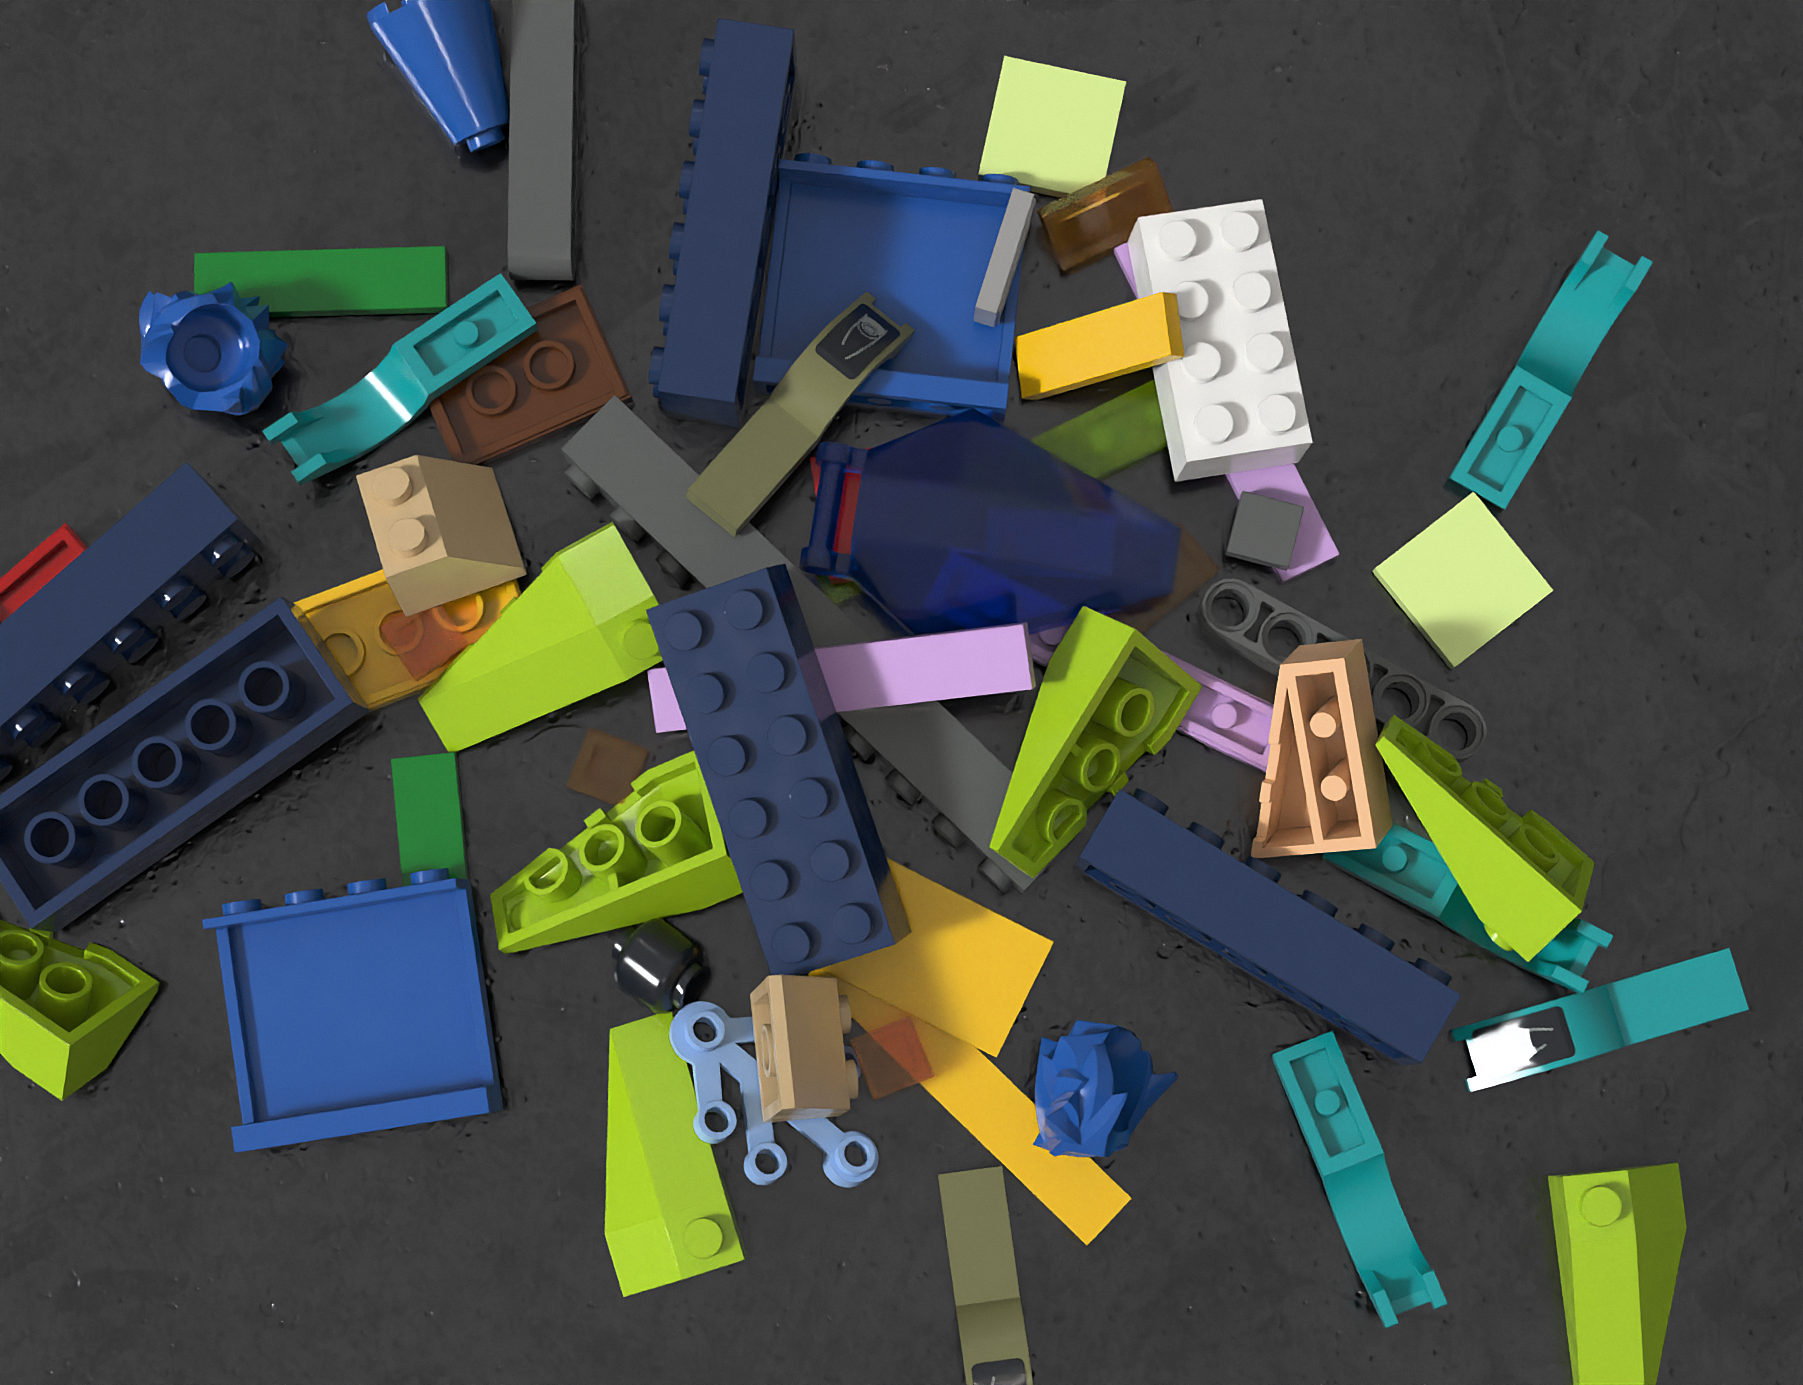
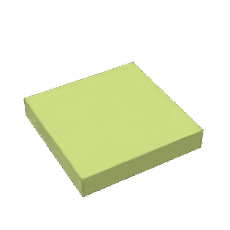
[978,56,1126,206]
[1372,492,1553,670]

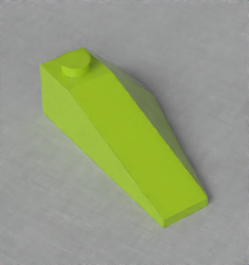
[1375,715,1595,962]
[490,750,743,954]
[0,920,159,1101]
[605,1011,748,1297]
[1548,1163,1687,1385]

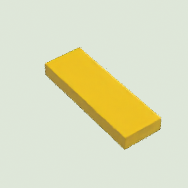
[1014,292,1185,400]

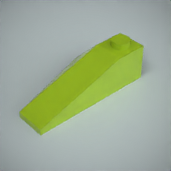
[418,522,663,753]
[989,606,1203,878]

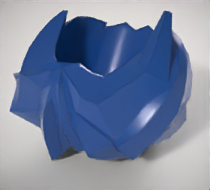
[139,282,289,416]
[1033,1020,1178,1157]

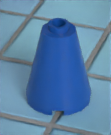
[366,0,510,153]

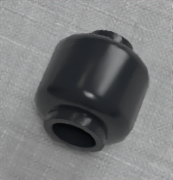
[611,918,711,1014]

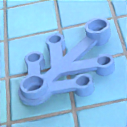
[669,1001,879,1188]

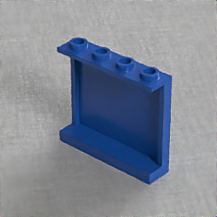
[753,153,1031,422]
[202,868,503,1153]

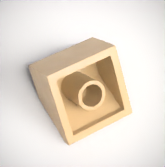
[356,455,527,617]
[750,974,858,1123]

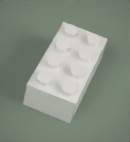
[1127,199,1313,482]

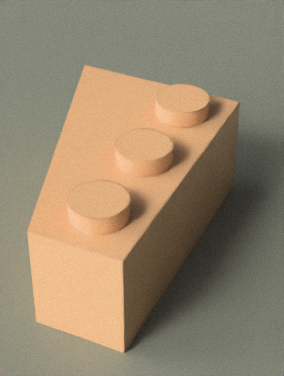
[1251,639,1393,858]

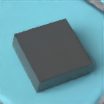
[1225,491,1304,571]

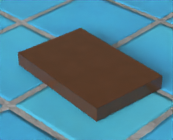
[429,284,633,466]

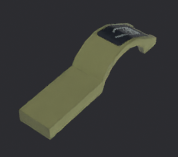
[685,291,915,538]
[938,1166,1033,1385]

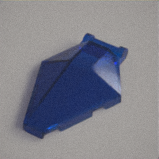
[799,408,1182,636]

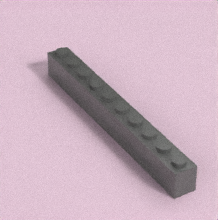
[561,395,1078,895]

